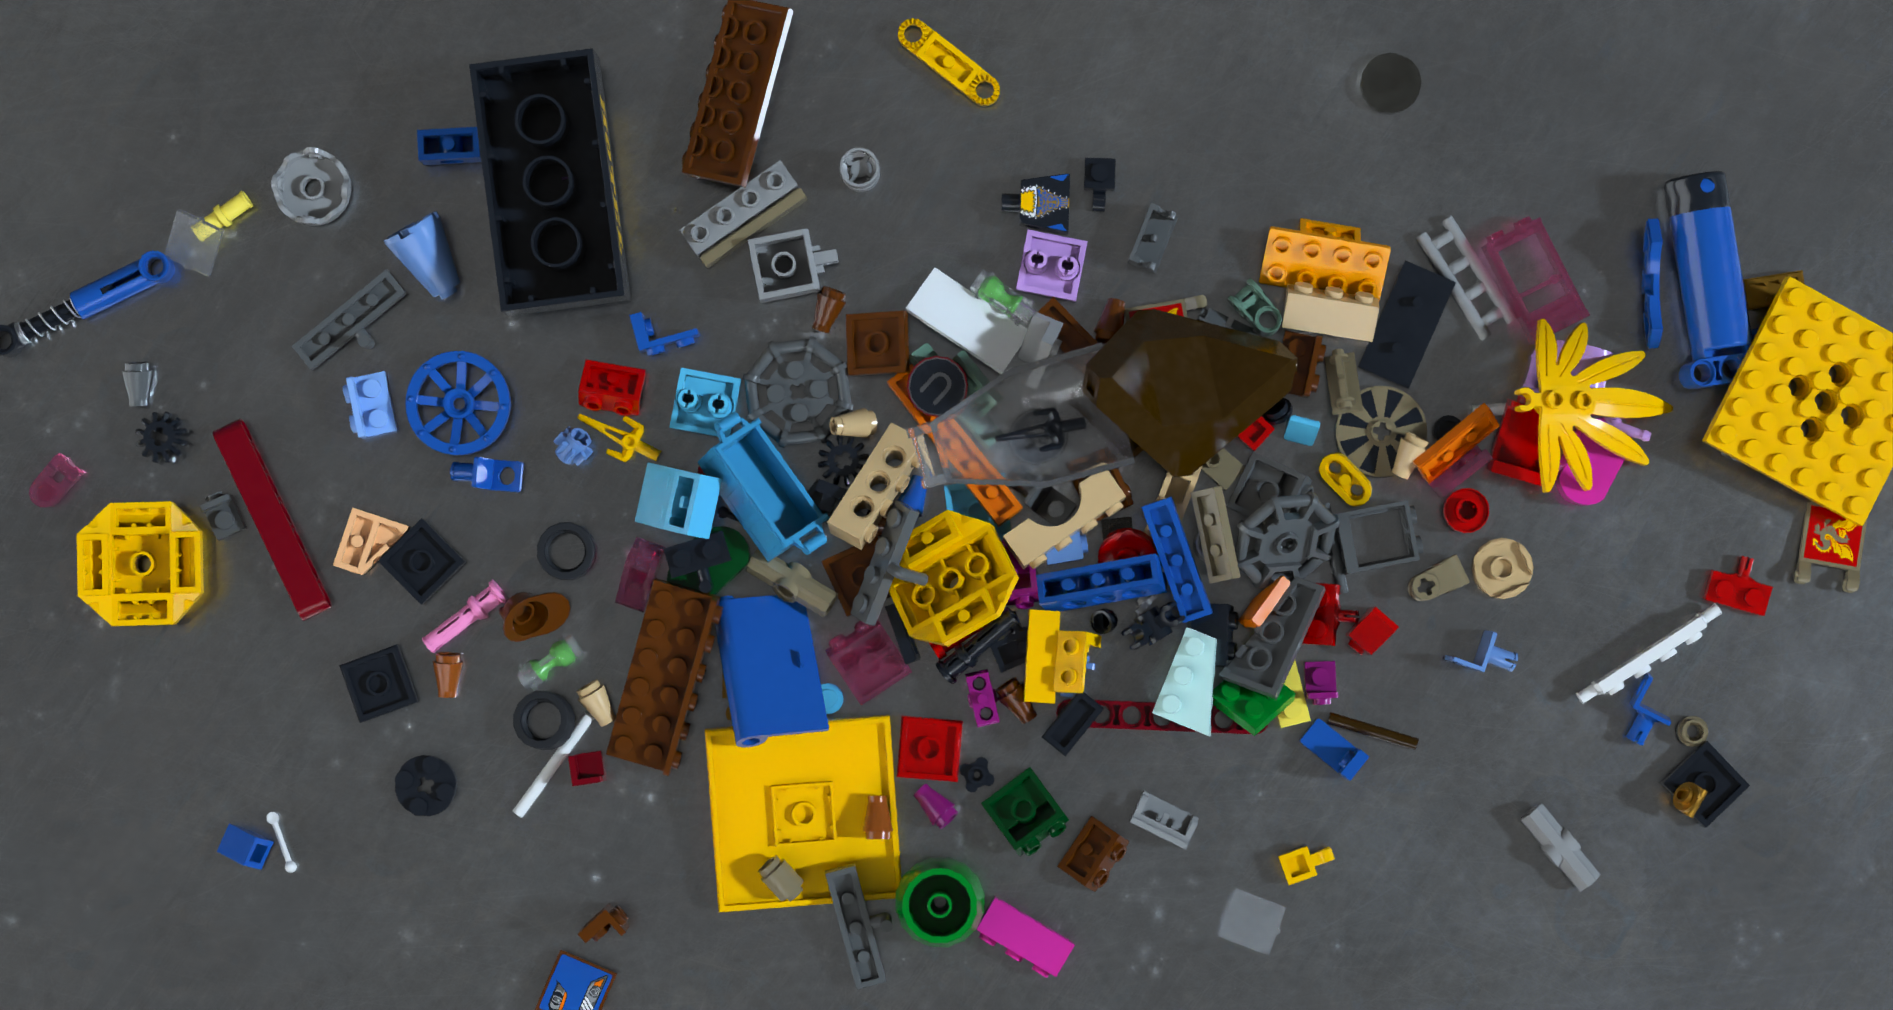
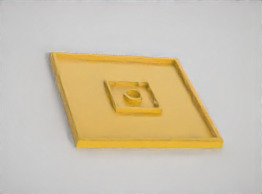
[705,714,902,912]

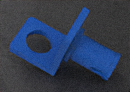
[450,457,524,492]
[1626,672,1671,746]

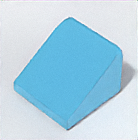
[1283,415,1321,446]

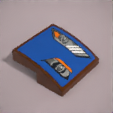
[535,950,617,1010]

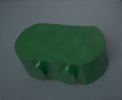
[667,526,751,595]

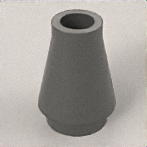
[122,362,153,406]

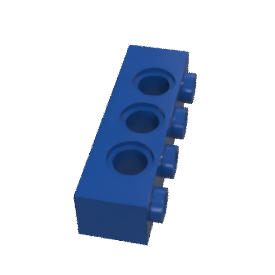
[1036,553,1167,612]

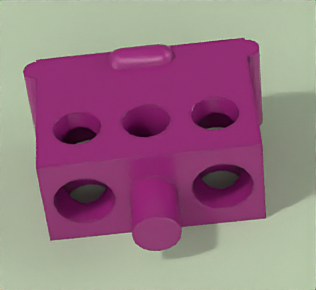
[965,669,1000,728]

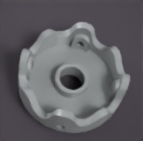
[271,147,352,226]

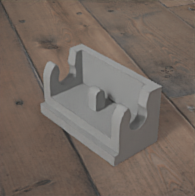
[1129,791,1199,850]

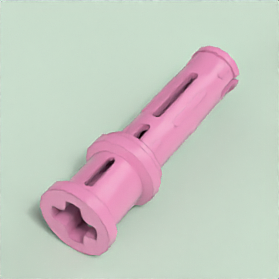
[422,579,508,654]

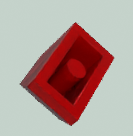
[1345,607,1399,656]

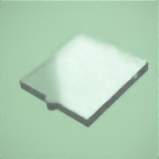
[165,209,224,277]
[1218,889,1286,955]

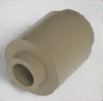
[758,855,804,902]

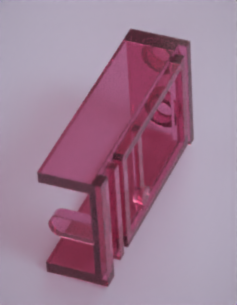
[1481,216,1590,345]

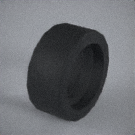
[537,522,596,580]
[513,691,575,750]

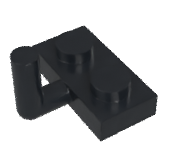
[663,531,732,593]

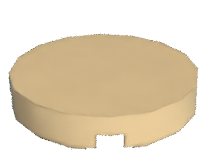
[1471,538,1534,599]

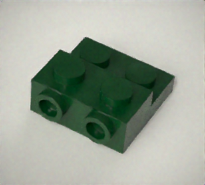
[981,767,1069,857]

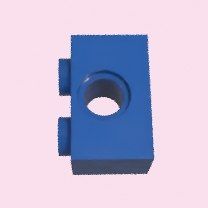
[417,127,481,165]

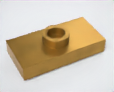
[1743,270,1805,310]

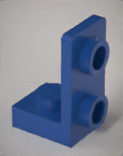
[629,312,700,356]
[1300,718,1369,781]

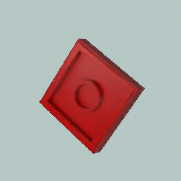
[897,716,963,782]

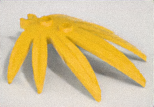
[1514,318,1673,493]

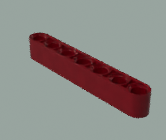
[212,418,332,621]
[1056,699,1268,734]

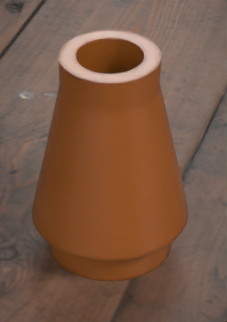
[432,652,463,698]
[862,796,893,839]

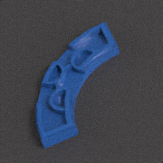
[1642,218,1663,349]

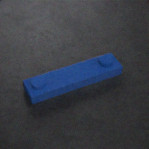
[1141,496,1213,623]

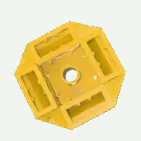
[77,501,204,626]

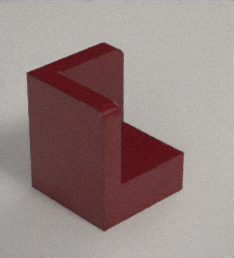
[568,750,606,786]

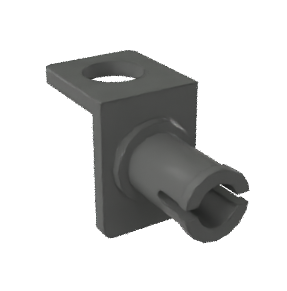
[1007,469,1077,526]

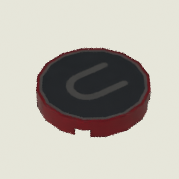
[907,356,968,417]

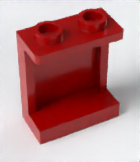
[1486,395,1560,486]

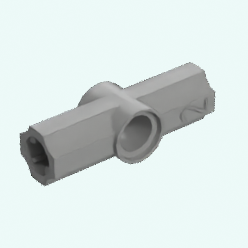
[1520,803,1600,892]

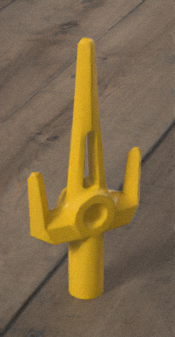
[577,414,662,462]

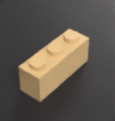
[1281,282,1380,342]

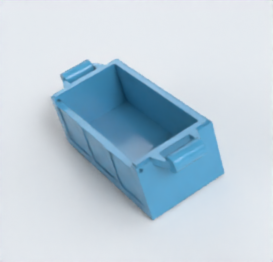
[697,412,830,562]

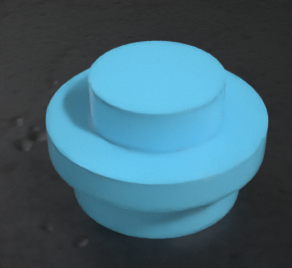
[821,683,844,714]

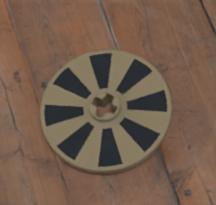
[1335,386,1427,478]

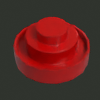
[1443,488,1489,533]

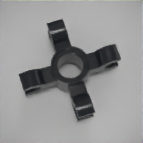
[1121,601,1185,650]

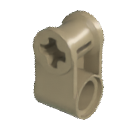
[1407,554,1470,601]

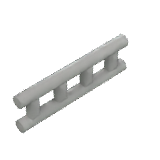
[1416,215,1517,340]

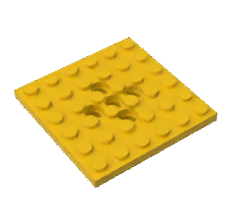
[1702,276,1893,526]

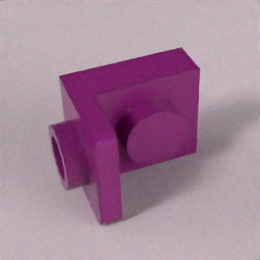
[1304,661,1338,705]

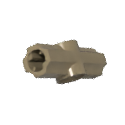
[746,549,838,618]

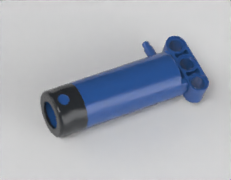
[1664,171,1759,389]

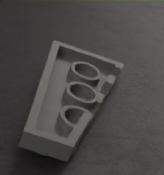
[1219,576,1326,700]

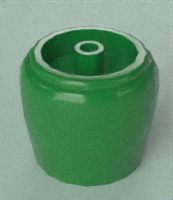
[895,857,985,947]

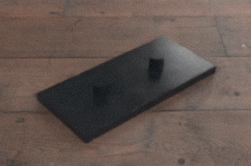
[1358,260,1456,389]

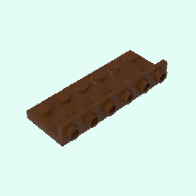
[681,0,793,188]
[606,578,723,776]

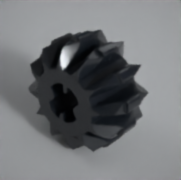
[135,412,188,463]
[818,435,869,487]

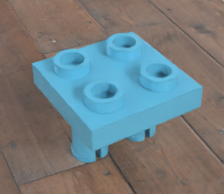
[669,368,742,438]

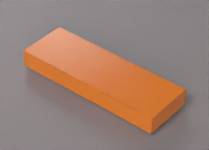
[1413,403,1500,484]

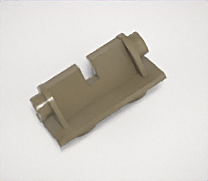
[1324,349,1363,416]

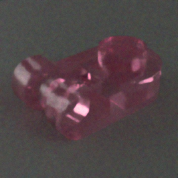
[29,453,84,508]

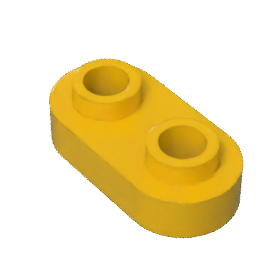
[1319,452,1372,506]

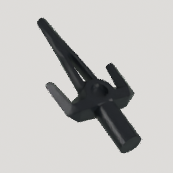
[995,407,1086,452]

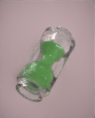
[970,269,1037,326]
[516,634,584,691]

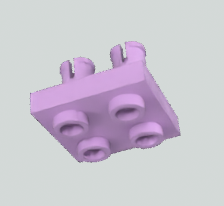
[1016,229,1088,302]

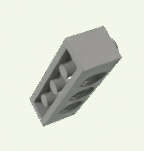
[680,160,799,259]

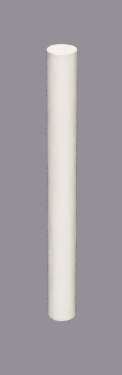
[512,712,595,818]

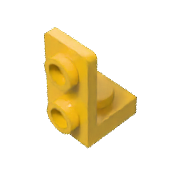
[1054,630,1102,694]

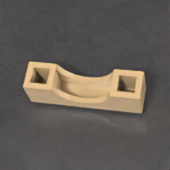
[1003,466,1126,569]

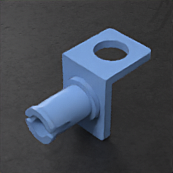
[1444,630,1518,672]

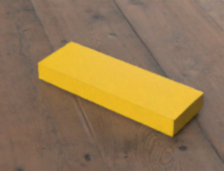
[1023,609,1060,704]

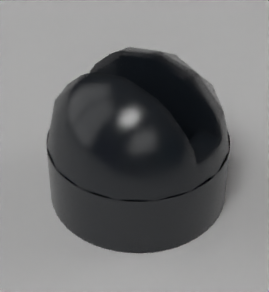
[1091,609,1118,634]

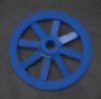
[405,351,511,456]

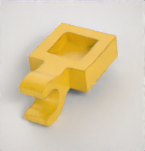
[1278,845,1335,885]

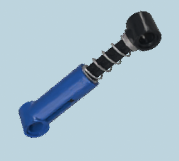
[0,250,175,358]

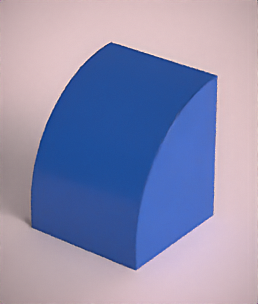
[217,823,274,870]

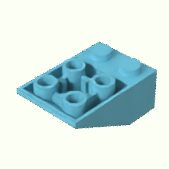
[635,462,722,539]

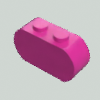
[1555,417,1625,506]

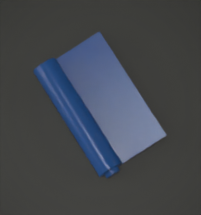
[714,595,829,748]

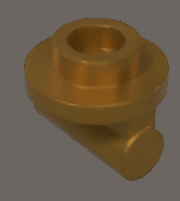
[1673,782,1708,819]

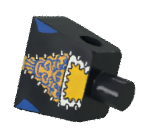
[1001,174,1070,235]

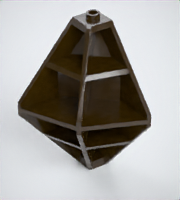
[1082,309,1298,477]

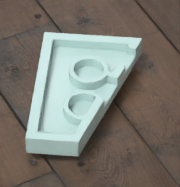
[1152,627,1217,737]

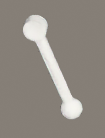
[266,812,297,873]

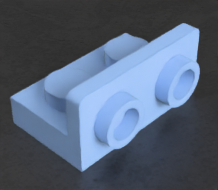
[343,371,399,439]

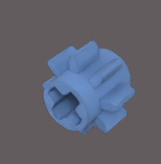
[554,426,593,466]

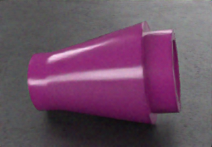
[913,783,958,829]

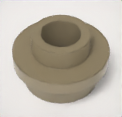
[1677,716,1708,747]

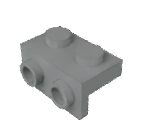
[1018,312,1063,388]

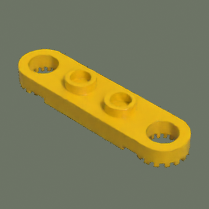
[898,18,1000,106]

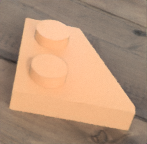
[333,507,410,575]

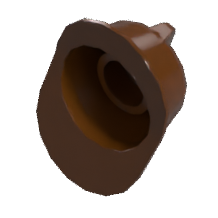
[499,592,570,642]

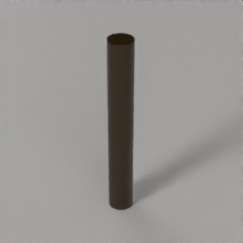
[1327,712,1419,750]

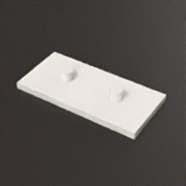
[905,267,1028,375]

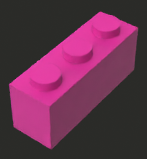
[976,896,1075,978]

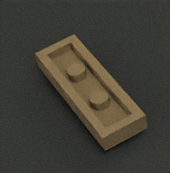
[1191,486,1240,584]

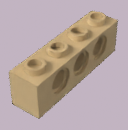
[828,423,926,550]

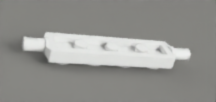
[1576,603,1722,704]

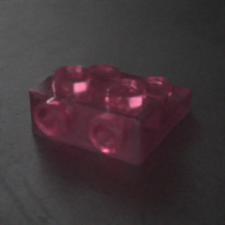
[825,620,912,705]

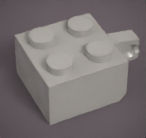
[748,229,839,303]

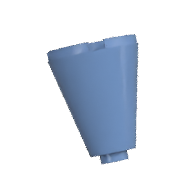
[383,211,460,299]

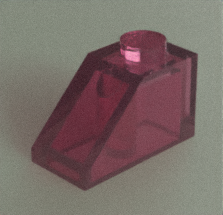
[615,537,666,613]

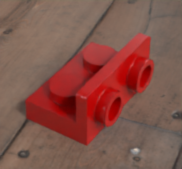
[578,359,646,416]

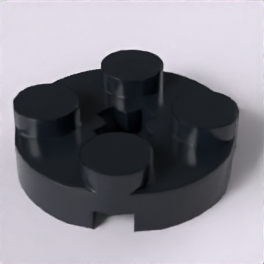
[395,755,458,816]

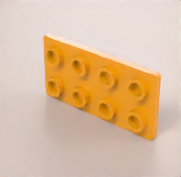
[1259,218,1391,301]

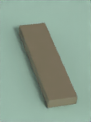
[700,188,808,269]

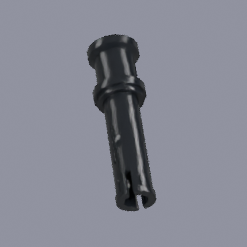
[936,607,1020,684]

